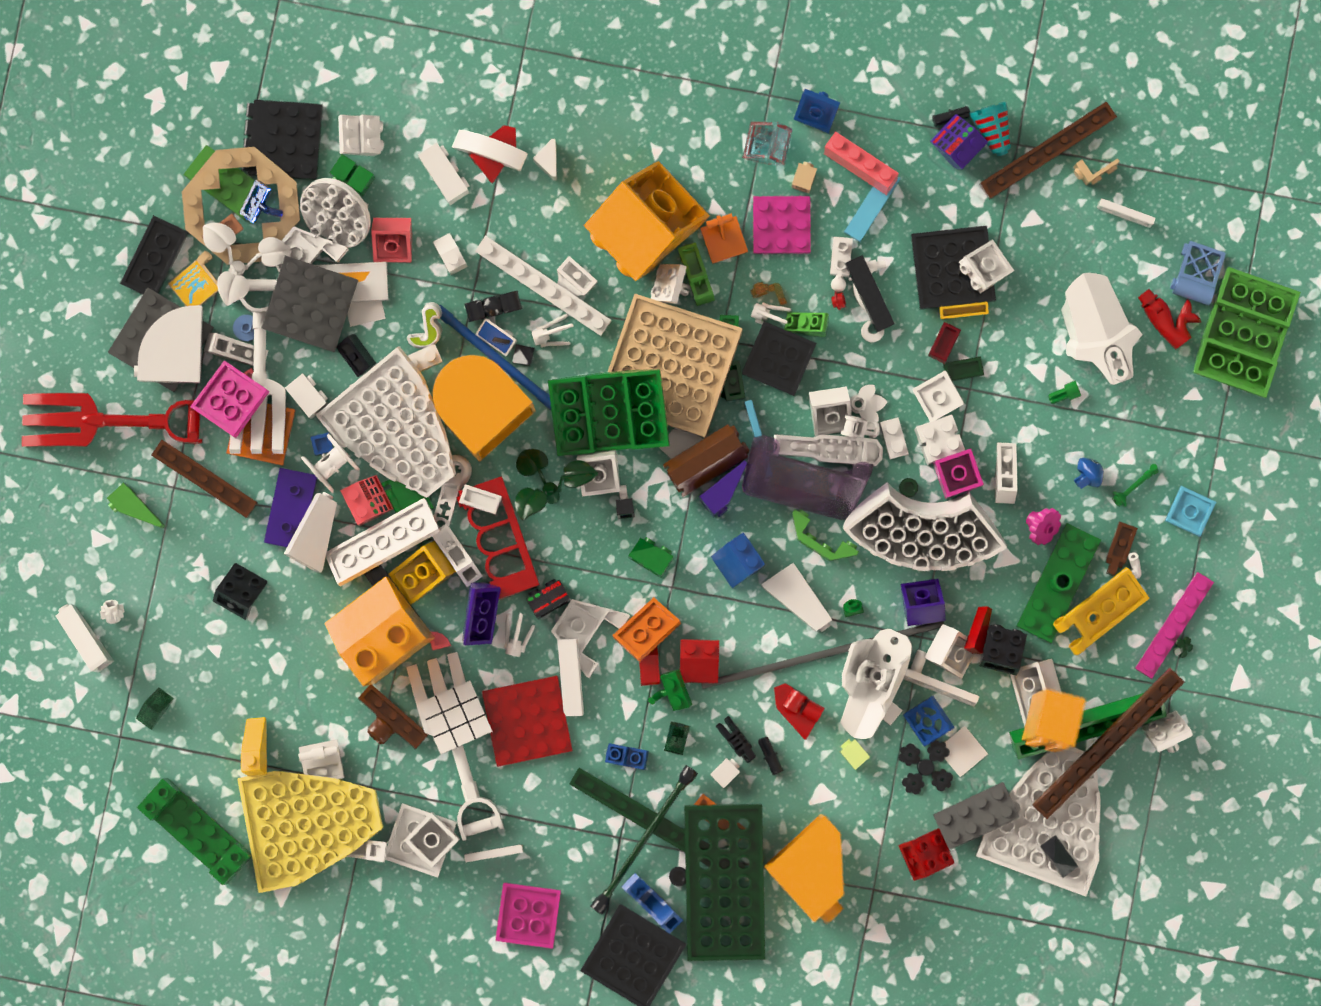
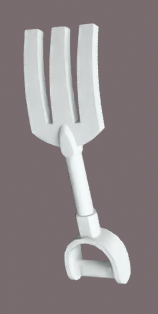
[229,276,286,454]
[406,652,504,841]

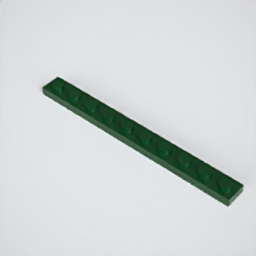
[569,768,746,868]

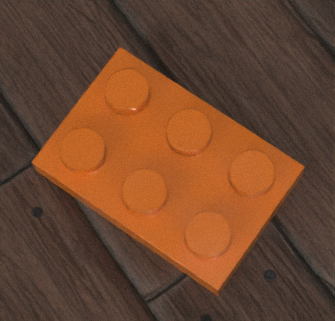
[612,597,681,662]

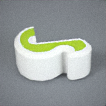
[407,302,442,349]

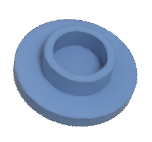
[233,315,254,341]

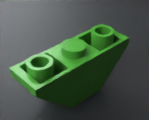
[784,312,829,337]

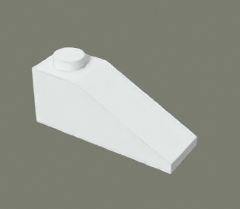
[204,333,268,366]
[995,443,1017,504]

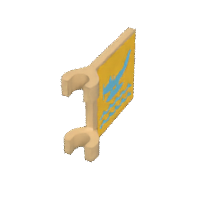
[168,251,218,306]

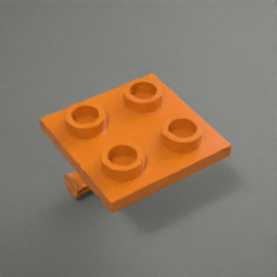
[700,213,748,264]

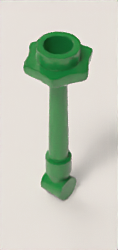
[1112,464,1159,507]

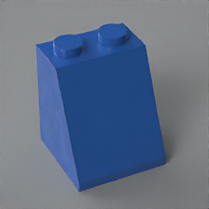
[711,532,765,588]

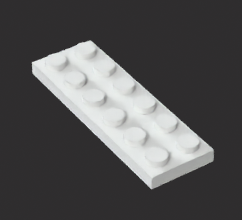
[326,498,441,587]

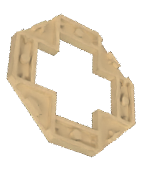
[182,147,300,265]

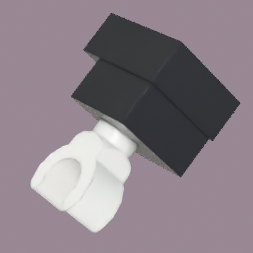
[616,485,635,519]

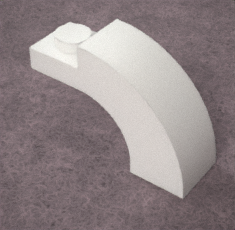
[432,523,483,587]

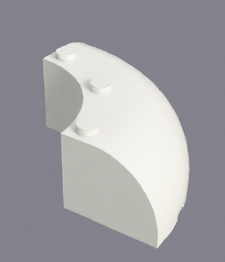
[843,482,1007,571]

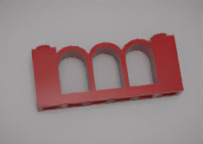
[456,476,540,600]

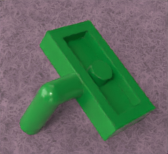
[648,669,693,711]

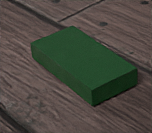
[943,356,984,381]

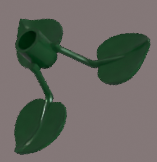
[515,449,598,521]

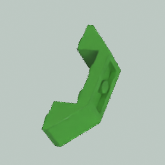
[792,509,859,561]

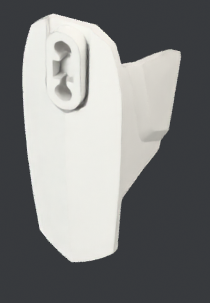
[840,629,912,739]

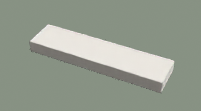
[557,638,584,716]

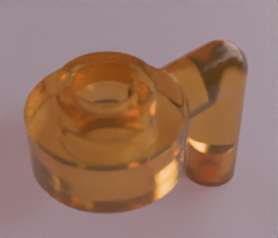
[750,282,787,306]

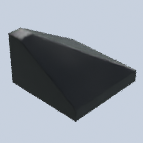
[512,344,535,367]

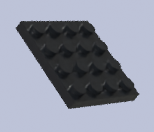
[911,225,996,310]
[580,904,687,1006]

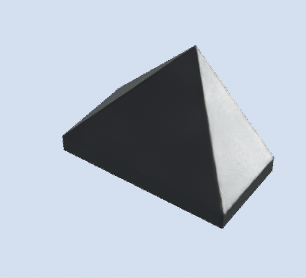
[1040,835,1078,878]

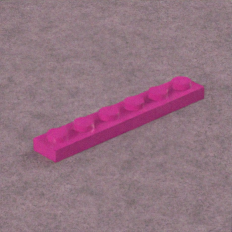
[1135,572,1214,679]

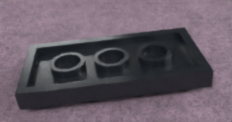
[120,215,189,295]

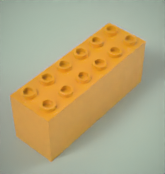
[1022,689,1086,752]

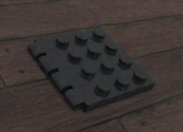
[241,99,323,180]

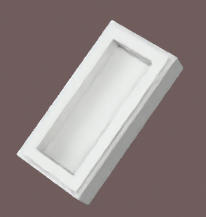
[459,484,502,515]

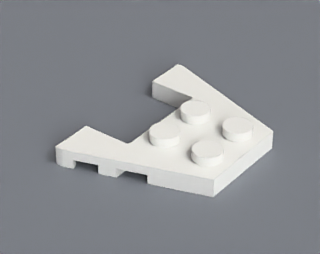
[276,226,349,271]
[551,599,630,678]

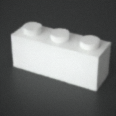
[418,143,469,205]

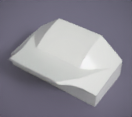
[556,256,598,296]

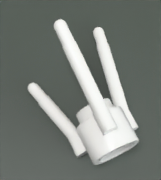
[751,303,791,325]
[532,314,574,348]
[504,613,535,657]

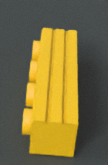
[939,302,989,319]

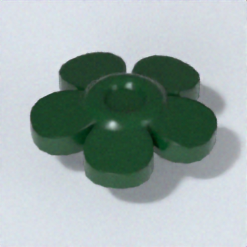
[1173,637,1193,658]

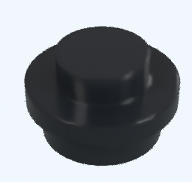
[669,867,686,886]

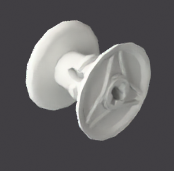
[301,433,360,493]

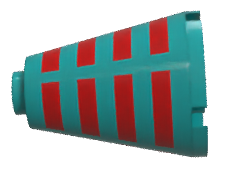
[970,101,1011,156]

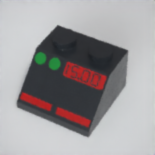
[526,579,571,619]

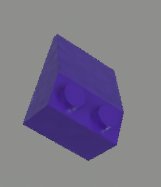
[699,460,747,517]

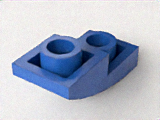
[605,743,649,770]

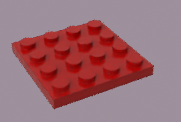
[482,676,573,767]

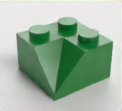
[628,537,673,578]

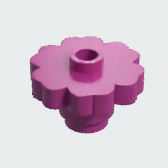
[1026,508,1061,545]

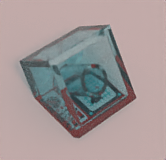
[742,122,793,165]

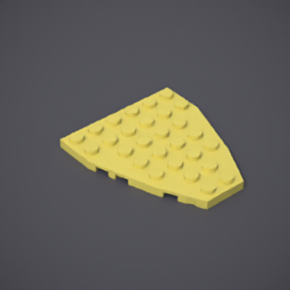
[237,771,383,893]

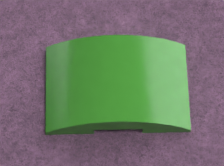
[1193,267,1301,398]

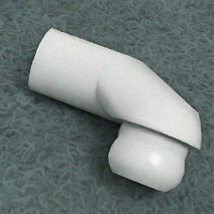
[1128,553,1142,579]

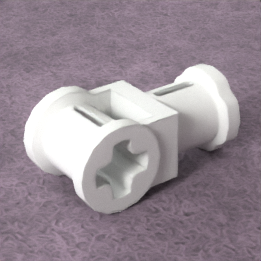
[841,415,880,438]

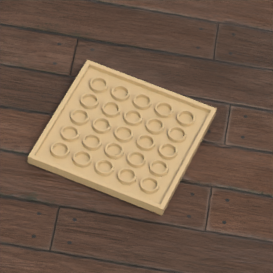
[608,294,743,438]

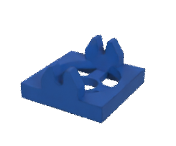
[903,696,955,747]

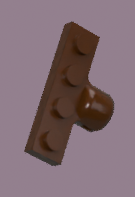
[358,685,429,750]

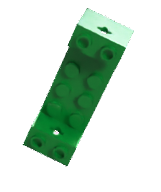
[136,778,252,885]

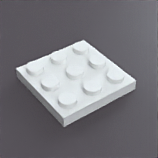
[385,803,457,878]

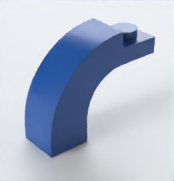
[622,873,683,934]

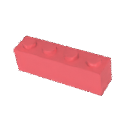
[824,132,899,195]

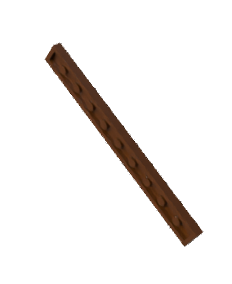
[1032,668,1185,819]

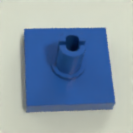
[793,89,840,133]

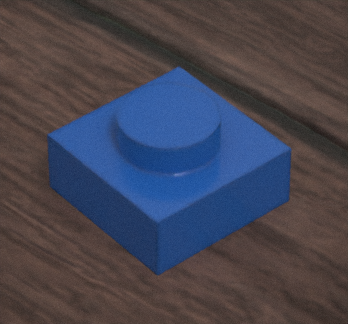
[310,432,333,456]

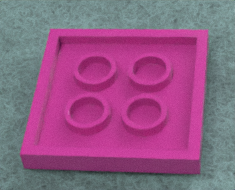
[753,196,811,254]
[190,360,269,438]
[495,882,561,949]

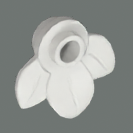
[850,385,887,423]

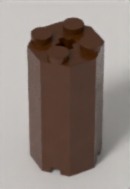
[663,424,750,498]

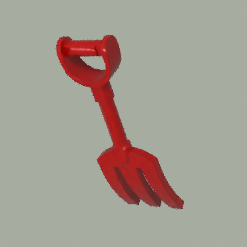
[22,393,202,447]

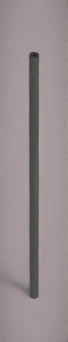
[701,621,944,689]

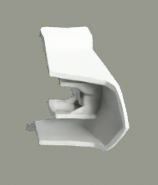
[1061,273,1142,385]

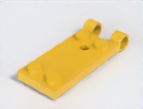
[1053,567,1150,655]

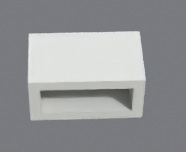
[285,374,328,419]

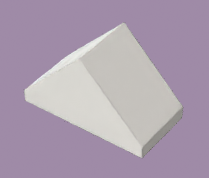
[533,139,557,180]

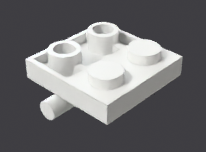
[298,739,345,779]

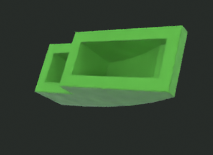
[678,242,715,306]

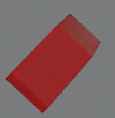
[639,646,660,686]

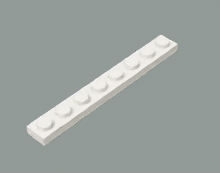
[475,236,612,336]

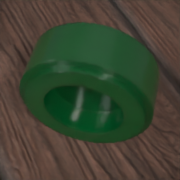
[899,478,918,498]

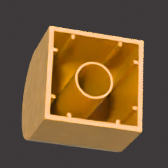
[433,355,536,462]

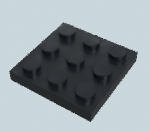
[742,321,817,396]

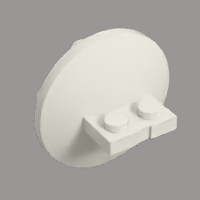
[300,178,371,248]

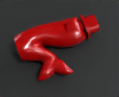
[1138,288,1201,350]

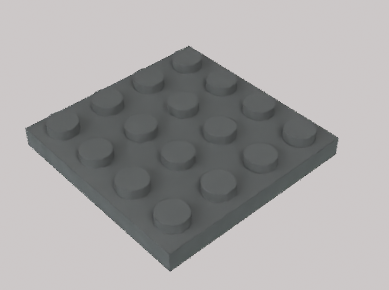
[261,255,358,352]
[108,288,214,392]

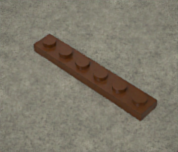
[151,440,258,518]

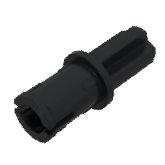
[932,106,970,127]
[758,736,784,775]

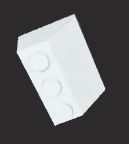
[1010,659,1062,726]

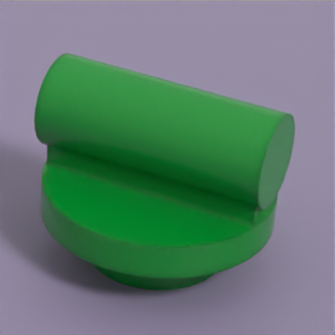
[843,599,864,618]

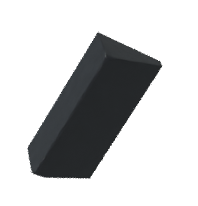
[336,334,376,377]

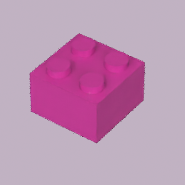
[933,449,984,499]

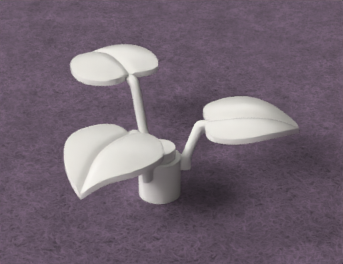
[203,223,292,306]

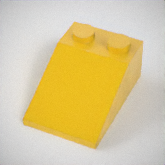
[388,540,456,605]

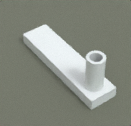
[903,650,979,707]

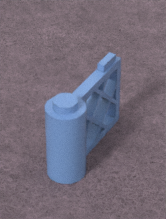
[1170,241,1226,306]

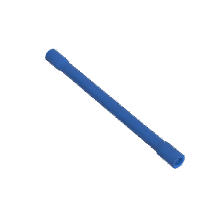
[439,305,551,410]

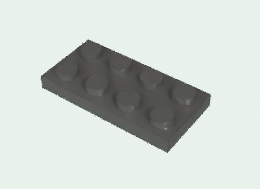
[933,782,1020,850]

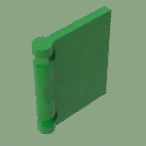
[381,479,434,513]

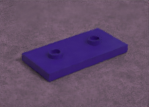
[264,468,317,547]

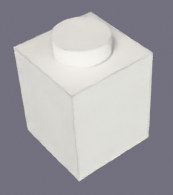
[710,758,740,788]

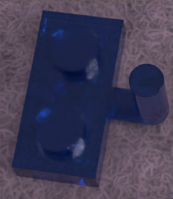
[239,180,283,223]

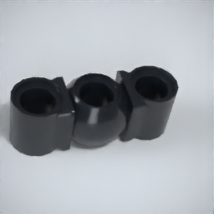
[464,290,522,322]

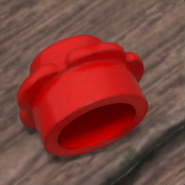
[831,292,846,310]

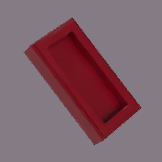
[928,322,961,364]

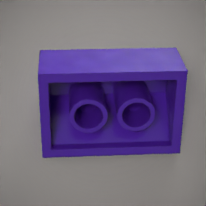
[462,582,501,646]

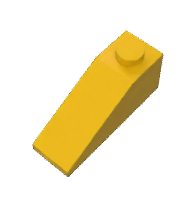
[241,717,267,776]

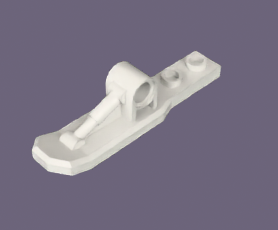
[773,434,883,466]

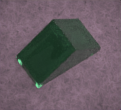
[136,687,175,730]
[664,721,690,755]

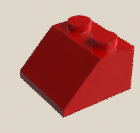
[680,639,719,684]

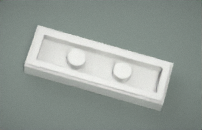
[1097,199,1156,228]
[464,844,524,862]

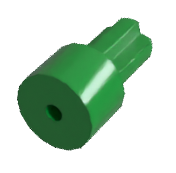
[1048,381,1082,404]

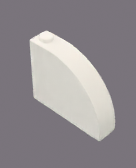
[134,305,203,384]

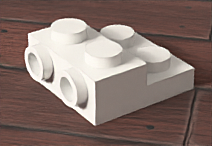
[339,115,384,156]
[959,239,1014,293]

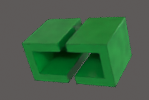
[329,154,375,196]

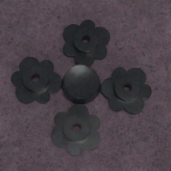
[899,740,953,794]

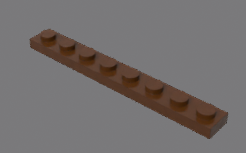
[979,101,1117,200]

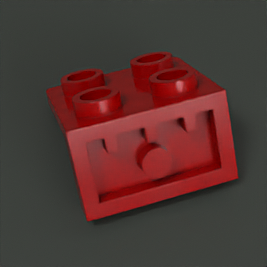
[898,828,954,881]

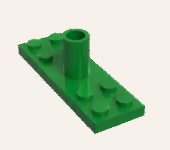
[1016,523,1101,643]

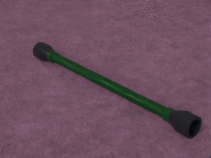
[590,765,698,915]

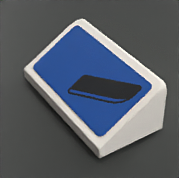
[475,318,517,356]

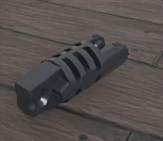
[716,716,756,763]

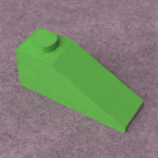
[107,482,165,528]

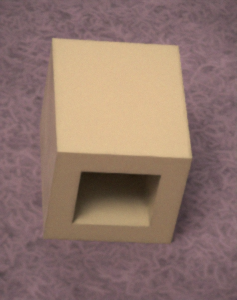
[791,162,817,193]

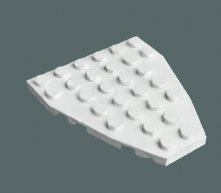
[316,346,456,498]
[976,747,1100,896]

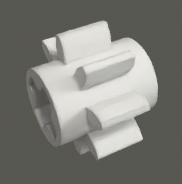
[100,600,125,624]

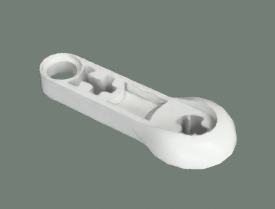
[434,455,472,527]

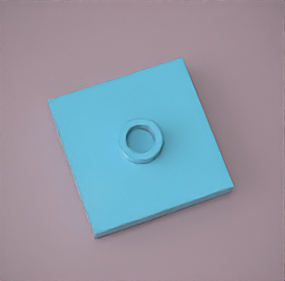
[1165,486,1216,537]

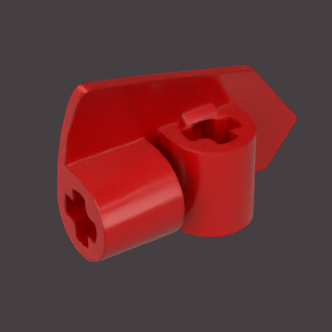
[469,125,516,183]
[774,683,825,740]

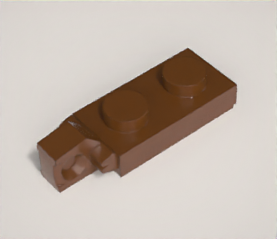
[1105,521,1138,576]

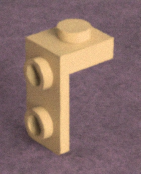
[1073,158,1120,186]

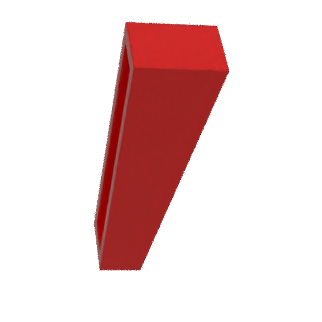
[964,606,992,654]

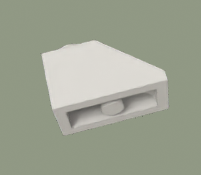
[433,233,467,275]

